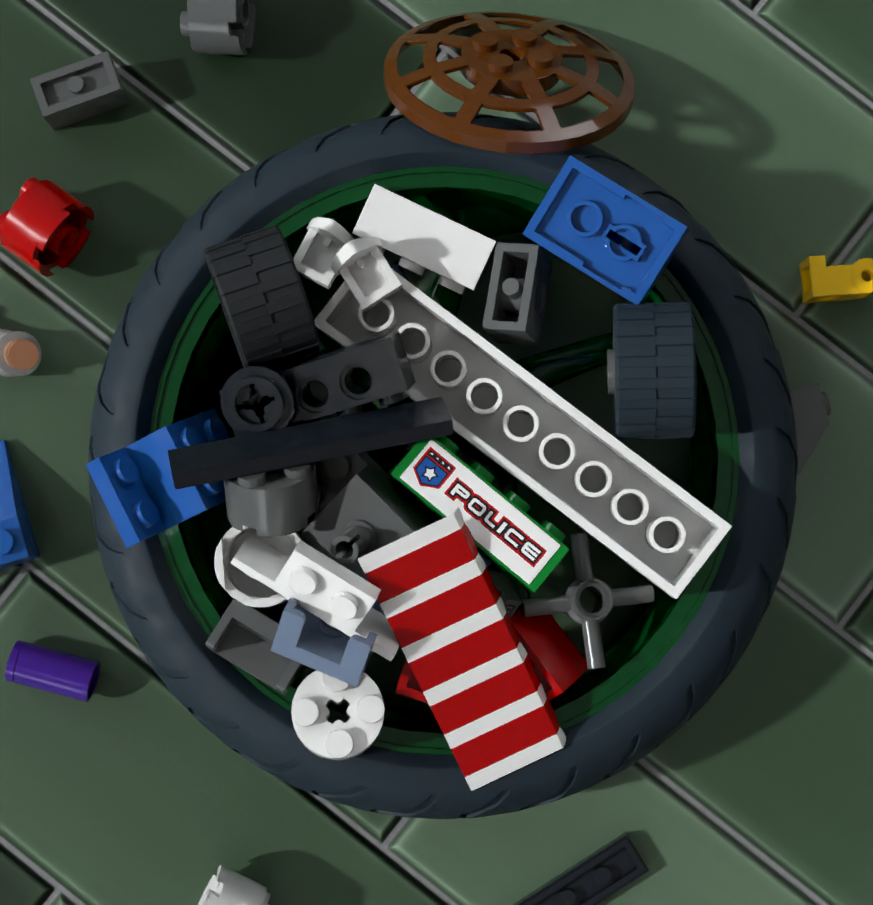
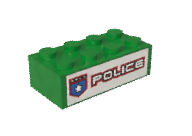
[391,436,570,593]

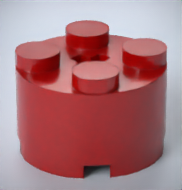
[0,177,94,277]

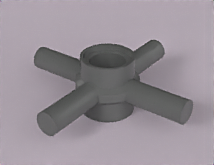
[520,533,654,669]

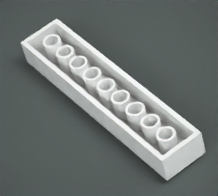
[314,268,732,599]

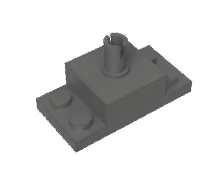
[300,452,435,581]

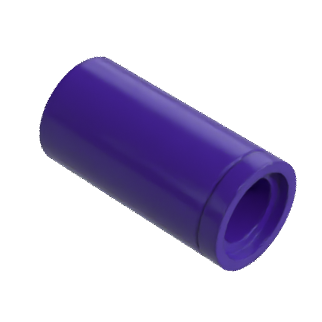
[5,640,101,702]

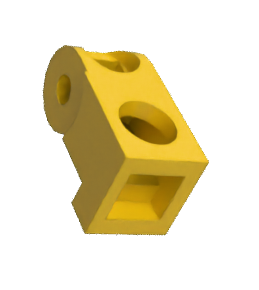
[799,255,873,303]

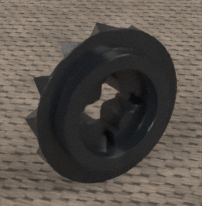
[221,365,295,435]

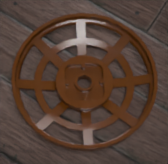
[384,11,635,154]

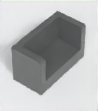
[30,51,130,131]
[205,599,303,695]

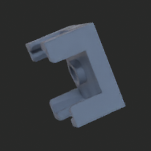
[270,598,385,687]

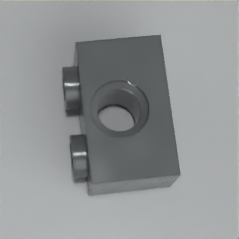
[482,242,553,346]

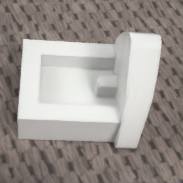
[293,217,354,289]
[331,236,403,311]

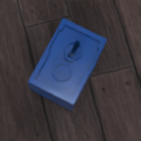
[522,155,690,304]

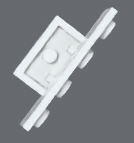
[230,533,399,661]

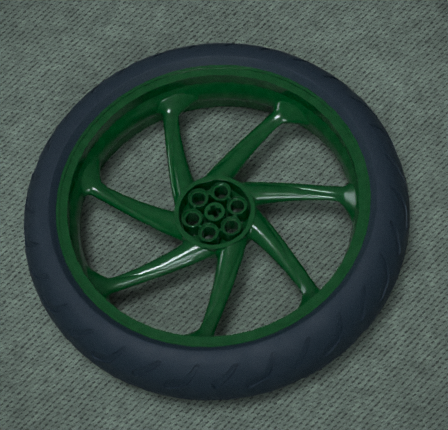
[88,112,798,819]

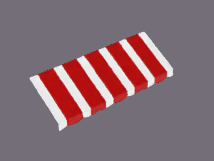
[358,506,566,791]

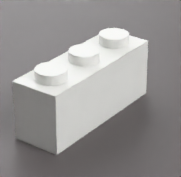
[352,184,496,295]

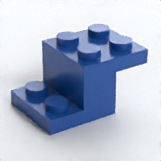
[85,408,229,548]

